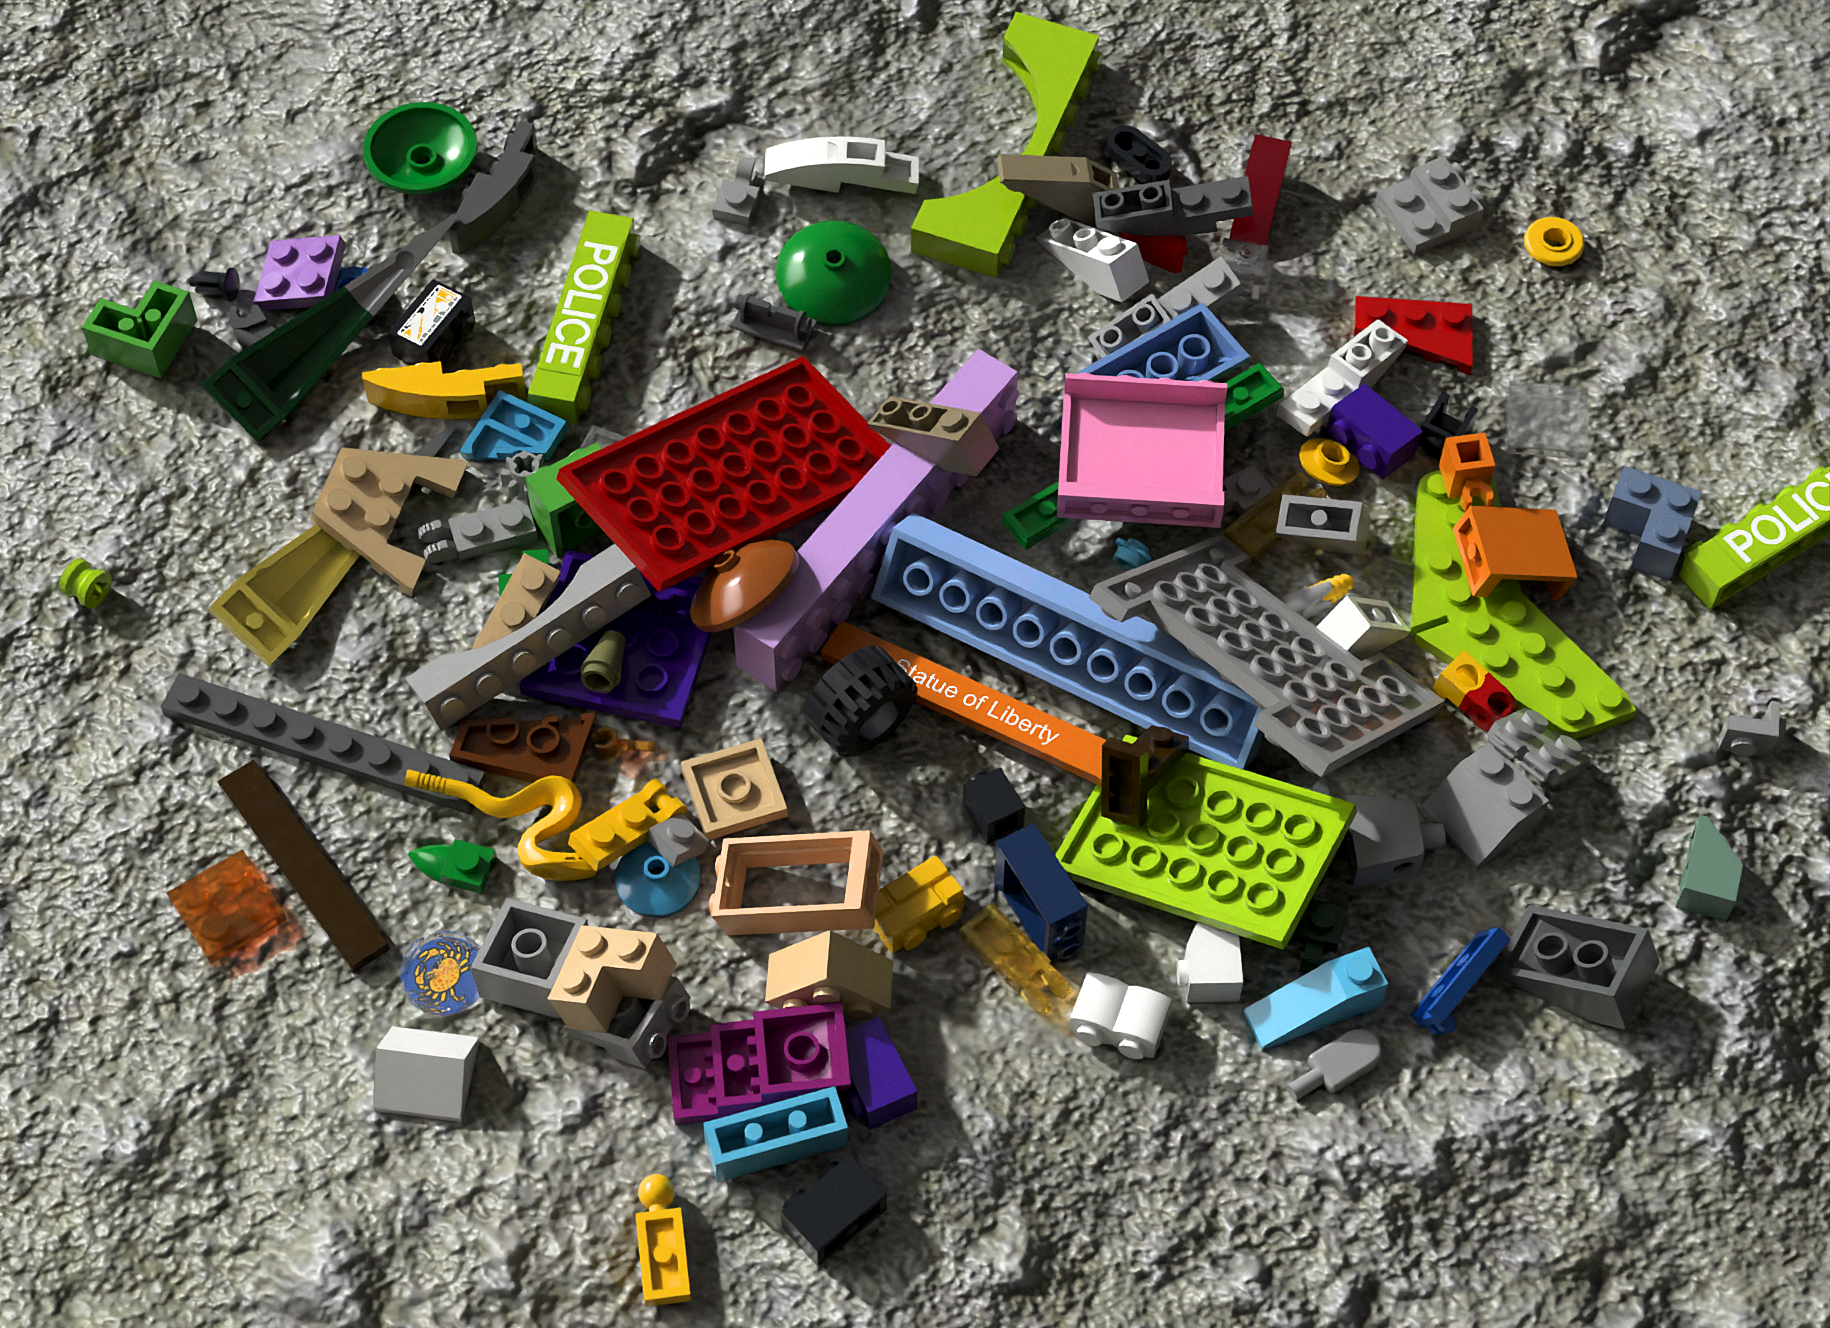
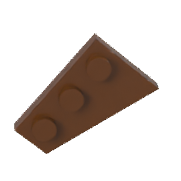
[449,713,597,783]

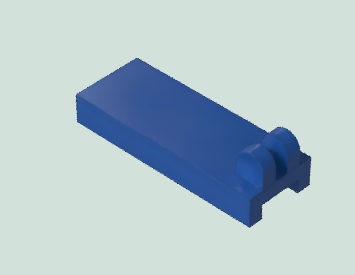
[1410,927,1511,1035]

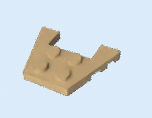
[310,447,468,596]

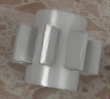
[500,450,545,502]

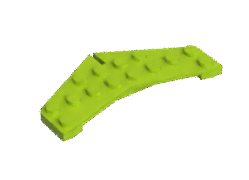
[1410,470,1637,740]

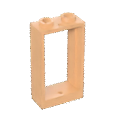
[709,830,884,936]

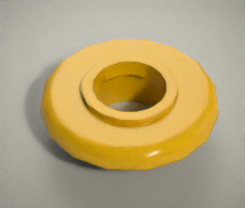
[1524,217,1585,266]
[1299,438,1360,486]

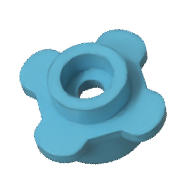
[1113,538,1152,571]

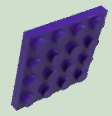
[519,550,712,729]

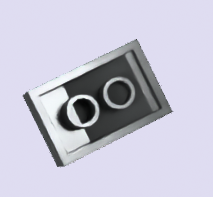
[1493,905,1660,1029]

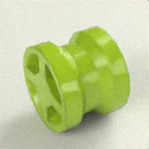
[59,558,112,609]

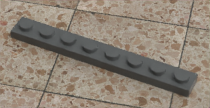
[160,673,487,815]

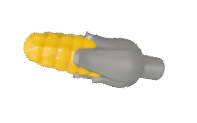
[1281,574,1354,620]

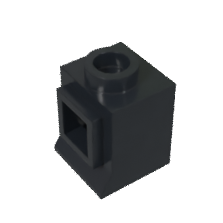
[1419,392,1478,459]

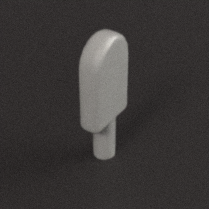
[1286,1029,1382,1100]

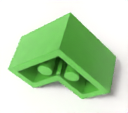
[82,280,198,379]

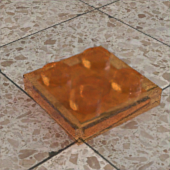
[166,849,287,965]

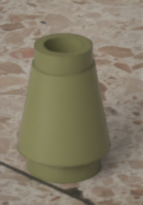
[580,630,626,693]

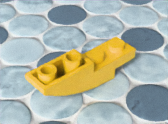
[362,361,527,419]

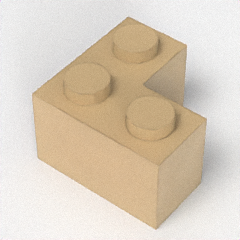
[548,925,677,1033]
[765,930,893,1021]

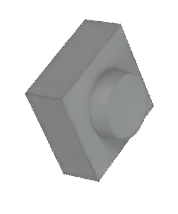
[646,813,709,867]

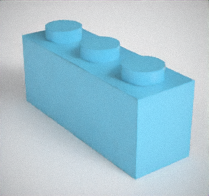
[703,1086,848,1183]

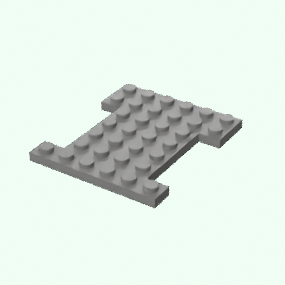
[1089,534,1445,777]

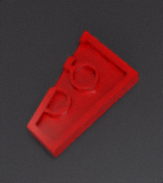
[1354,296,1473,375]

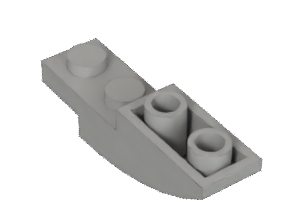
[1088,256,1244,358]

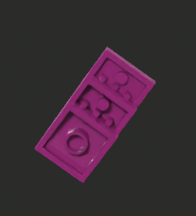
[667,1002,851,1126]

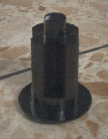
[189,267,240,302]

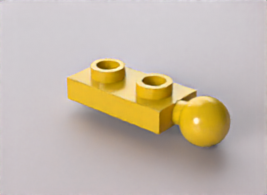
[635,1174,691,1307]

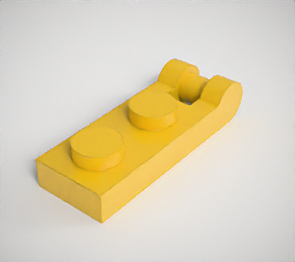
[568,778,687,872]

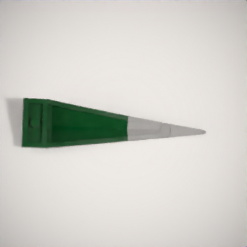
[201,214,458,445]

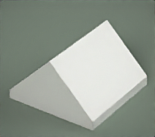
[373,1026,480,1122]

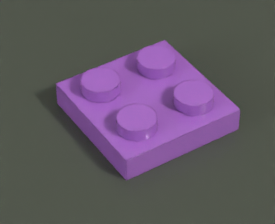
[254,235,346,311]

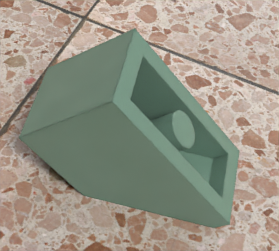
[1675,815,1747,921]

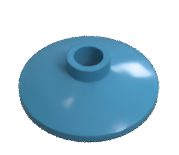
[615,841,701,917]

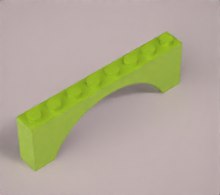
[911,12,1103,278]

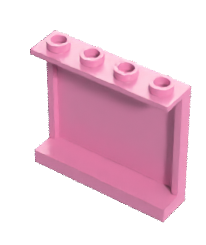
[1057,373,1227,528]

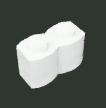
[1070,972,1172,1059]

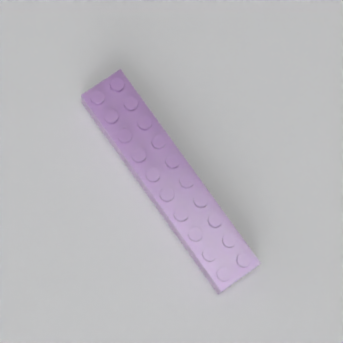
[734,349,1019,691]

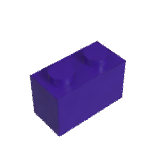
[1325,383,1423,479]
[845,1017,918,1130]

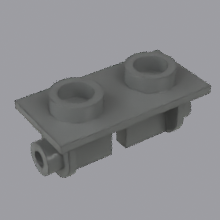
[730,293,817,352]

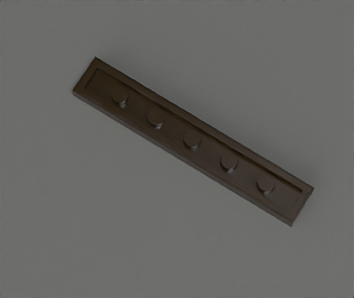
[217,759,390,973]

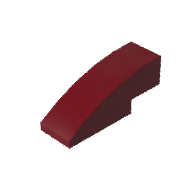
[1227,134,1292,257]

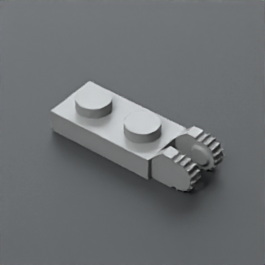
[418,499,538,564]

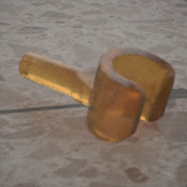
[595,727,656,760]

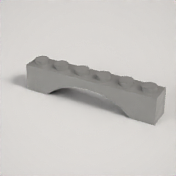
[405,544,651,731]

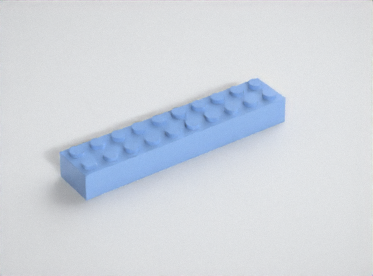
[871,512,1265,770]

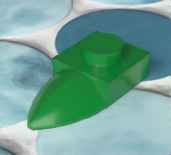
[408,839,497,894]

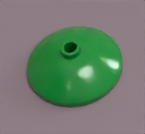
[363,102,478,195]
[776,220,891,326]

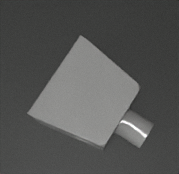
[1344,795,1446,888]

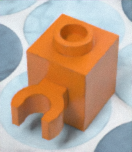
[1439,433,1496,512]

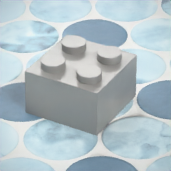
[470,898,589,1019]

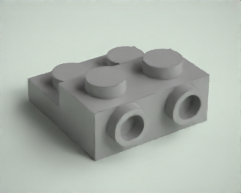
[1375,156,1485,255]
[563,976,691,1069]

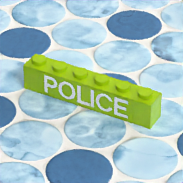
[528,210,640,425]
[1679,466,1830,610]

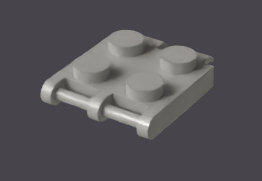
[1486,708,1592,787]

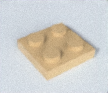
[681,738,788,840]

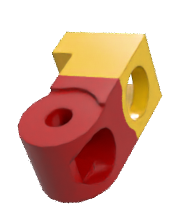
[1432,650,1517,732]

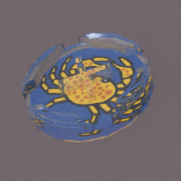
[399,930,480,1016]

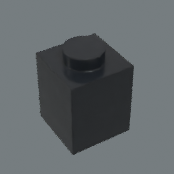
[962,767,1025,844]

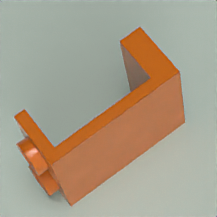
[1453,506,1578,600]

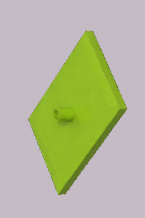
[1055,734,1357,950]

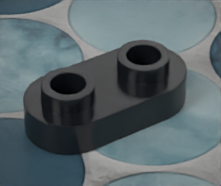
[1106,125,1172,184]

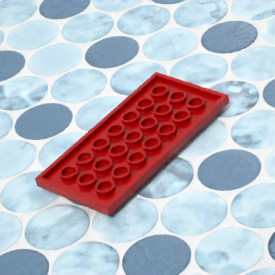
[556,356,891,592]

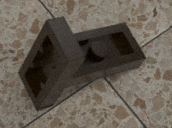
[1101,725,1189,829]

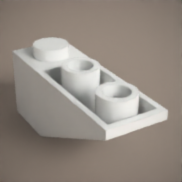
[1036,218,1150,302]

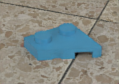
[460,390,569,460]

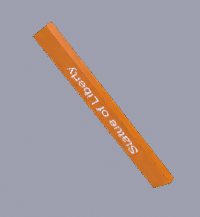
[821,621,1107,787]

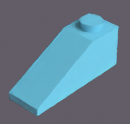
[1243,947,1388,1050]

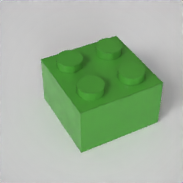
[525,442,605,557]

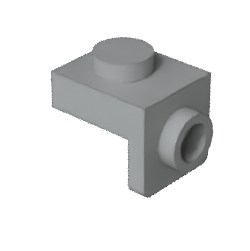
[1718,701,1786,757]

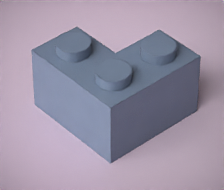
[1603,466,1702,581]

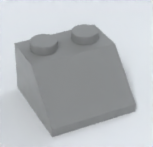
[1420,742,1549,870]

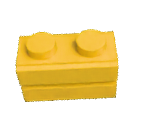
[873,856,965,953]

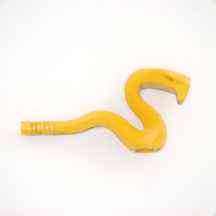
[404,769,596,881]

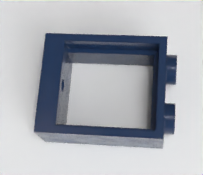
[994,823,1088,963]

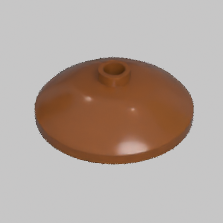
[690,540,799,632]

